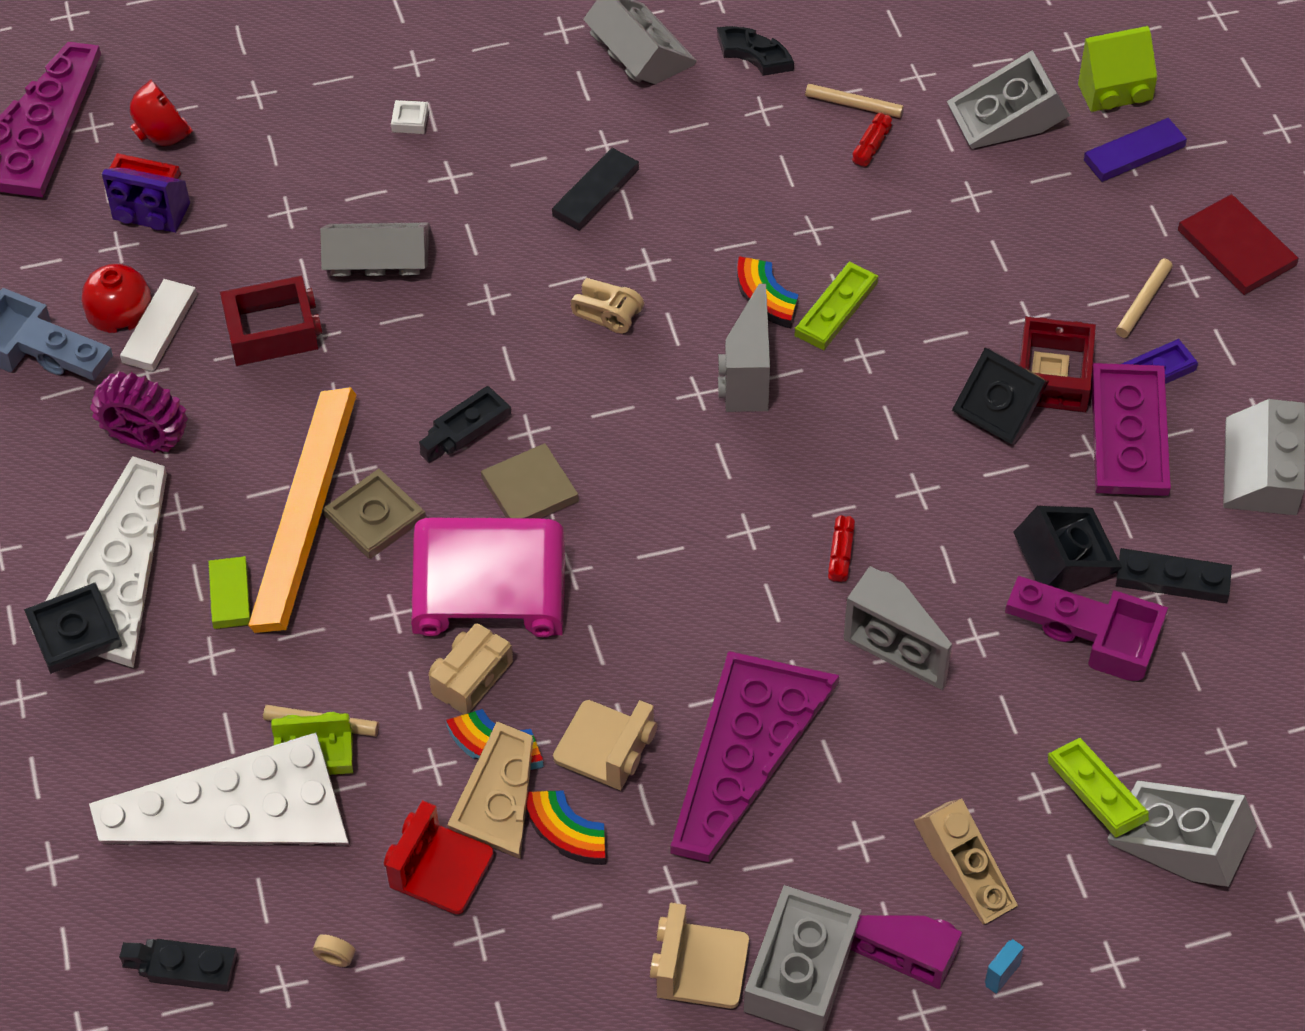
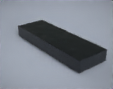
[552,147,639,231]

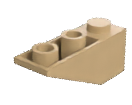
[913,798,1018,924]

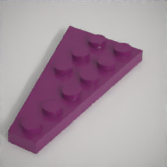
[0,42,101,198]
[670,651,839,862]

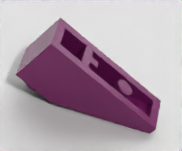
[850,915,962,990]

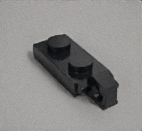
[419,386,512,463]
[119,939,238,992]

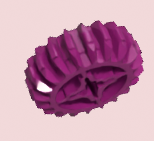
[90,371,188,453]

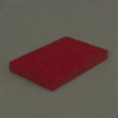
[1178,194,1299,295]

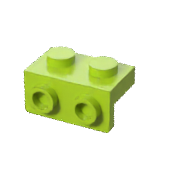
[271,712,353,775]

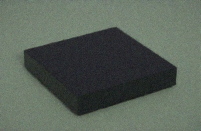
[952,347,1049,444]
[24,582,122,674]

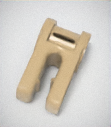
[571,278,644,334]

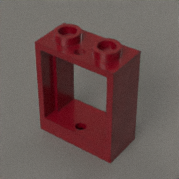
[220,275,323,366]
[1019,316,1096,412]

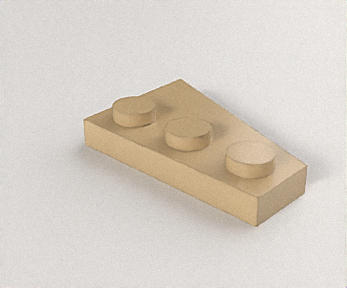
[447,722,533,859]

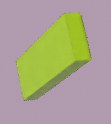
[794,261,879,351]
[1048,738,1149,838]

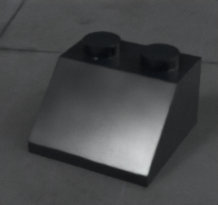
[1013,505,1122,592]

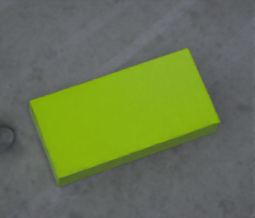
[208,556,251,629]

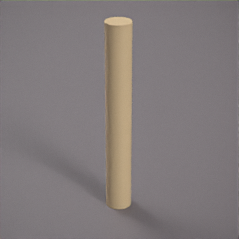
[805,84,904,118]
[1116,259,1173,338]
[263,705,379,737]

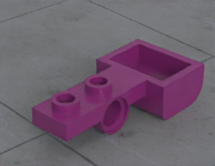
[1005,576,1168,681]

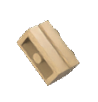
[429,623,513,714]

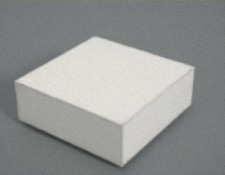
[391,100,429,134]

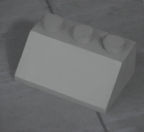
[583,0,697,84]
[320,223,430,276]
[1223,399,1305,516]

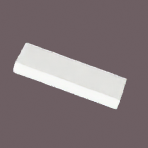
[120,279,197,372]

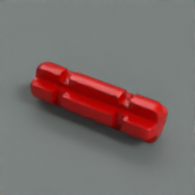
[852,112,892,167]
[828,515,855,583]

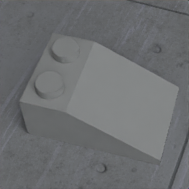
[947,50,1070,149]
[718,284,770,412]
[844,566,952,690]
[1107,780,1257,887]
[744,885,861,1031]

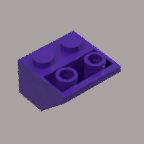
[102,168,190,233]

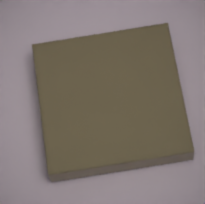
[481,443,579,518]
[323,469,426,559]

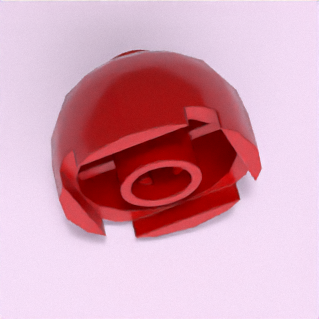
[130,79,194,147]
[82,264,152,333]

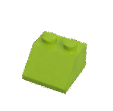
[1078,26,1157,112]

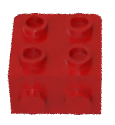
[384,800,494,914]

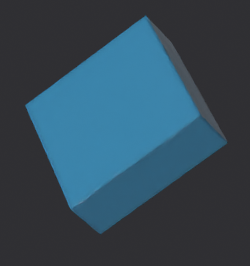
[985,939,1024,994]

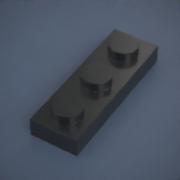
[1115,548,1232,604]

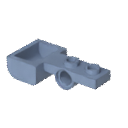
[0,288,113,381]

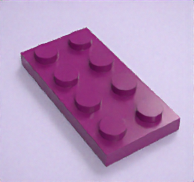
[1091,363,1171,496]

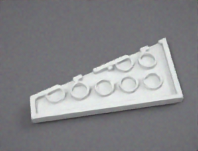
[30,456,167,668]
[89,733,350,846]

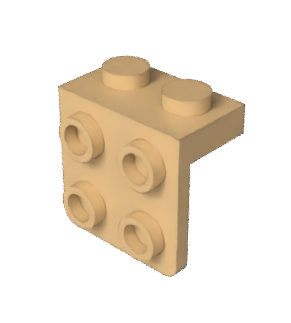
[553,700,657,791]
[650,903,749,1009]

